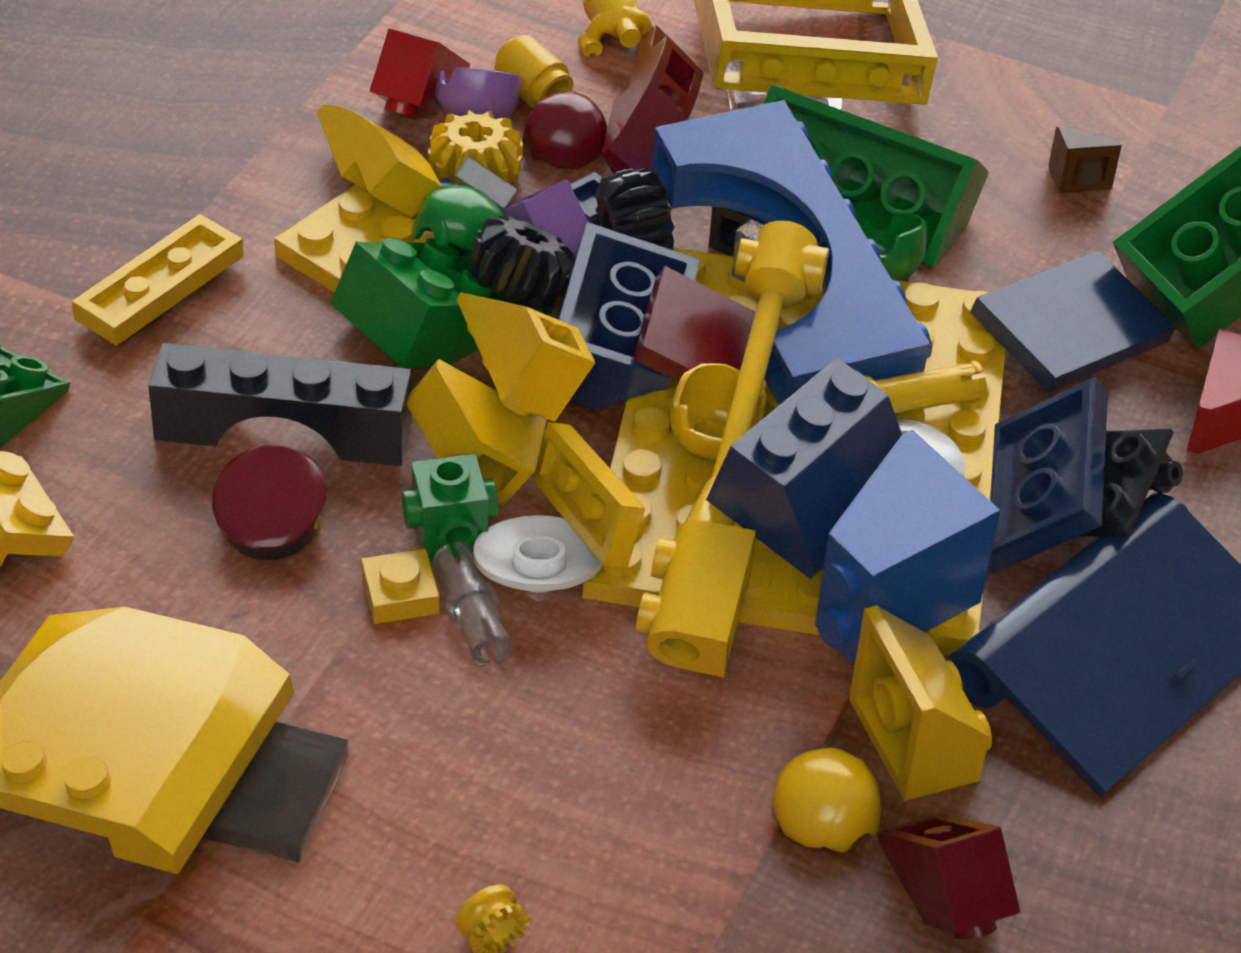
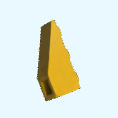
[456,292,596,422]

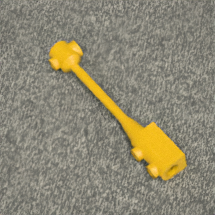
[636,221,829,678]

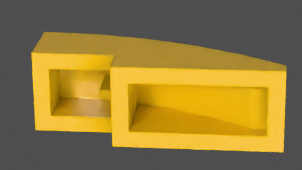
[316,104,442,218]

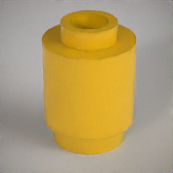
[494,35,573,108]

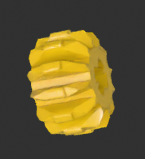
[428,109,523,185]

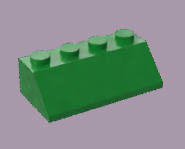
[763,84,989,268]

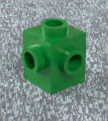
[401,454,498,562]

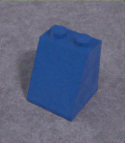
[815,429,1000,666]

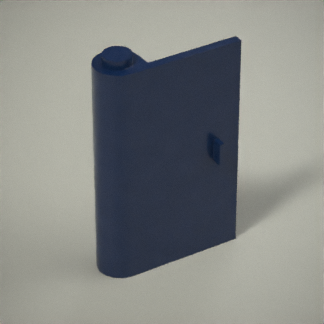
[948,493,1241,798]

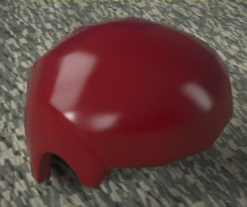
[522,91,608,169]

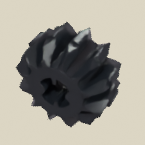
[595,168,675,250]
[467,215,573,308]

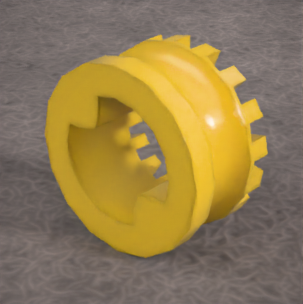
[455,884,531,953]

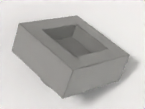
[453,156,517,209]

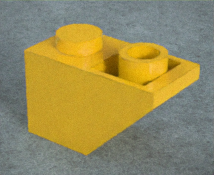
[406,359,547,506]

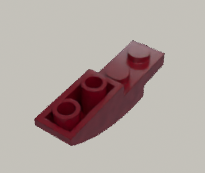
[601,25,704,173]

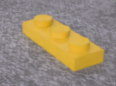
[71,214,244,346]
[532,422,646,568]

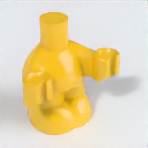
[578,0,653,57]

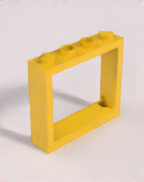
[694,0,938,105]

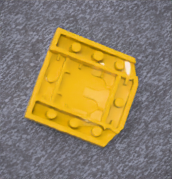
[0,606,294,874]

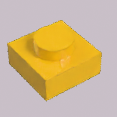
[361,549,439,624]

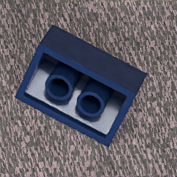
[556,222,700,410]
[706,358,902,579]

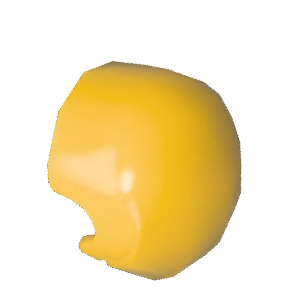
[670,363,767,461]
[771,748,882,853]

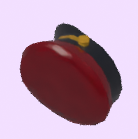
[212,445,327,560]

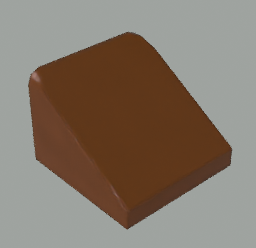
[1049,126,1122,193]

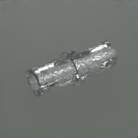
[433,542,514,667]

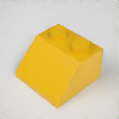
[849,606,992,801]

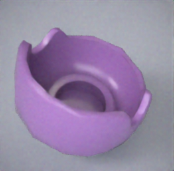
[434,67,522,119]

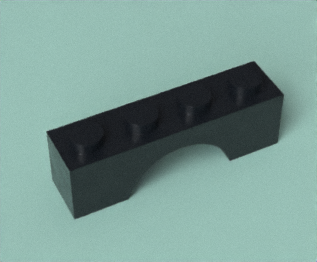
[148,343,412,466]

